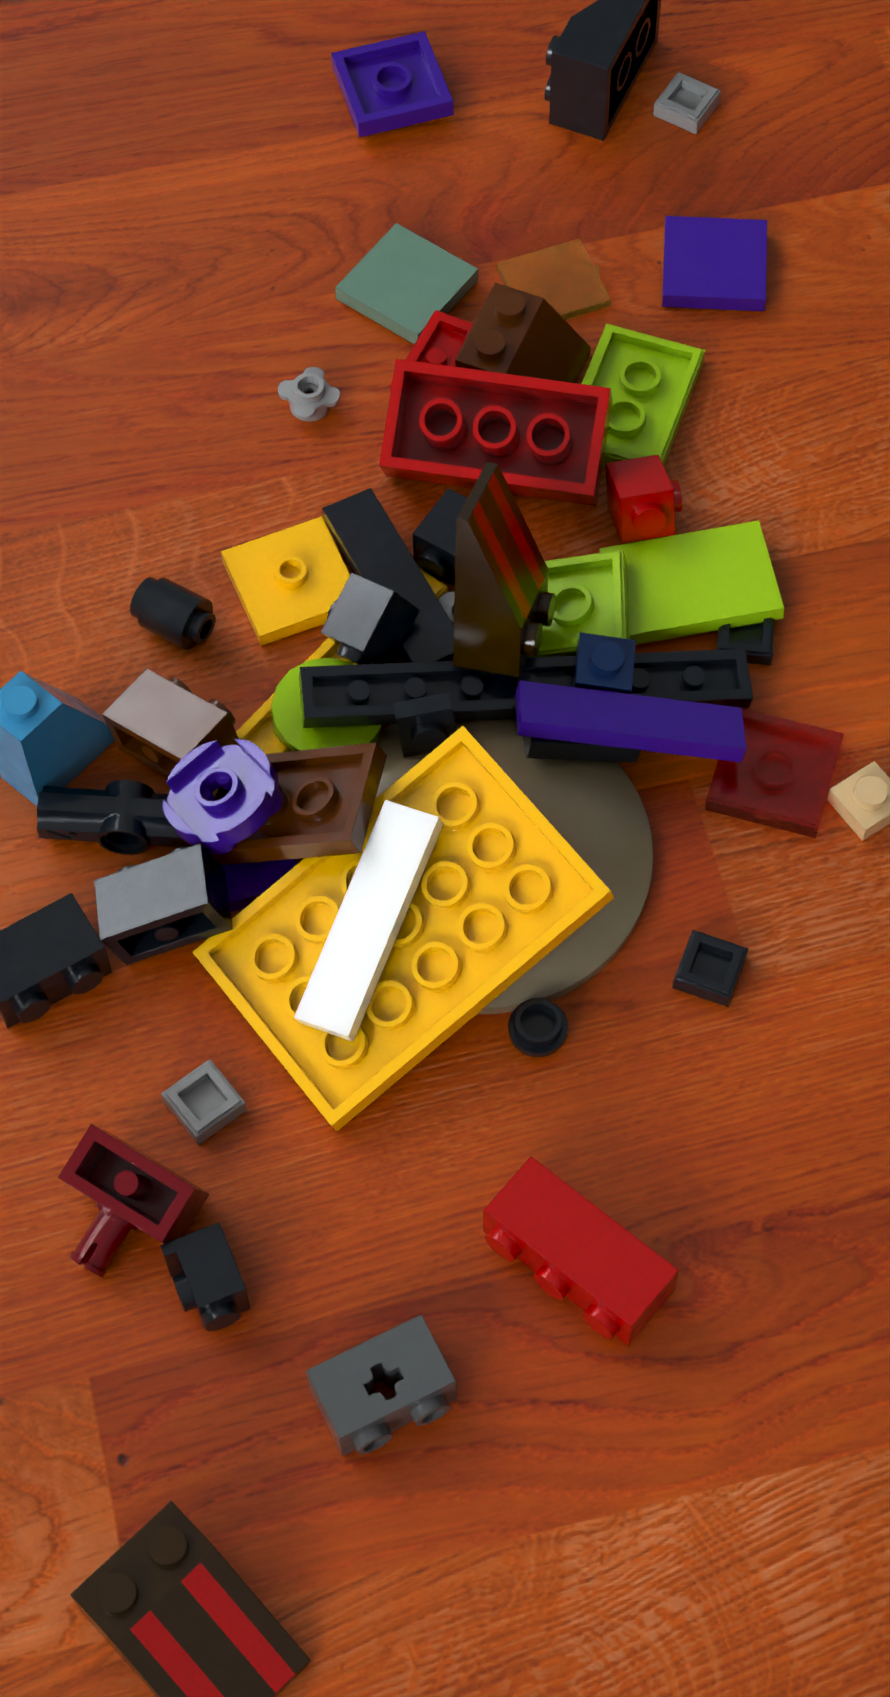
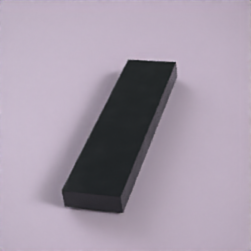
[322,488,454,663]

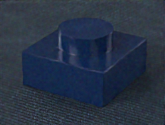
[573,632,636,694]

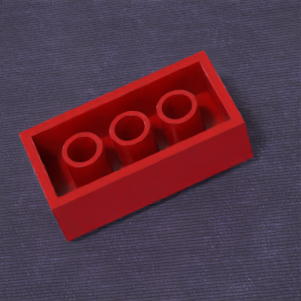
[379,359,613,506]

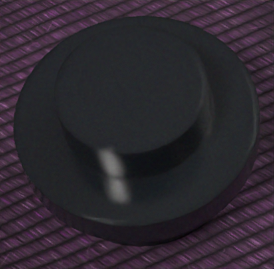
[508,998,568,1057]

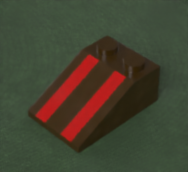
[453,462,556,677]
[70,1501,311,1697]

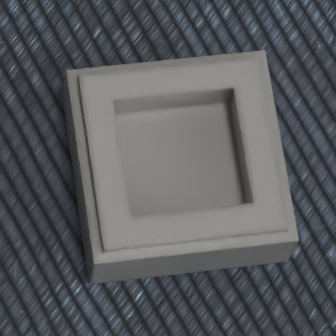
[653,72,721,134]
[161,1059,247,1145]

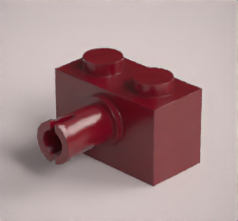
[58,1124,209,1277]

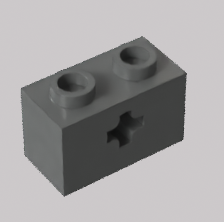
[306,1314,456,1456]

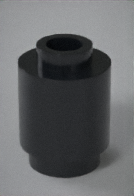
[130,577,216,650]

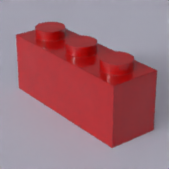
[483,1156,679,1346]

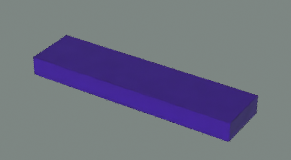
[516,680,747,762]

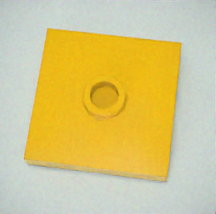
[221,516,350,646]

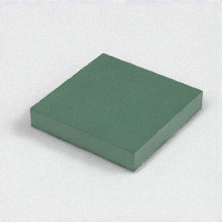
[335,223,478,344]

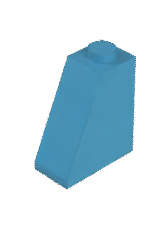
[0,671,115,806]

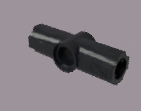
[37,780,193,855]

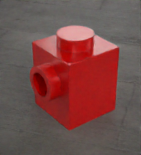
[606,455,683,544]

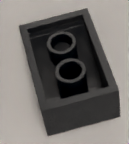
[544,0,661,141]

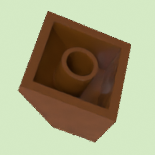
[455,283,591,383]

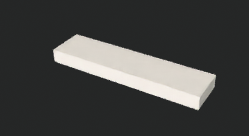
[294,800,443,1042]

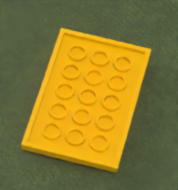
[193,726,614,1132]

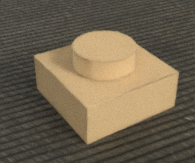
[827,761,890,841]

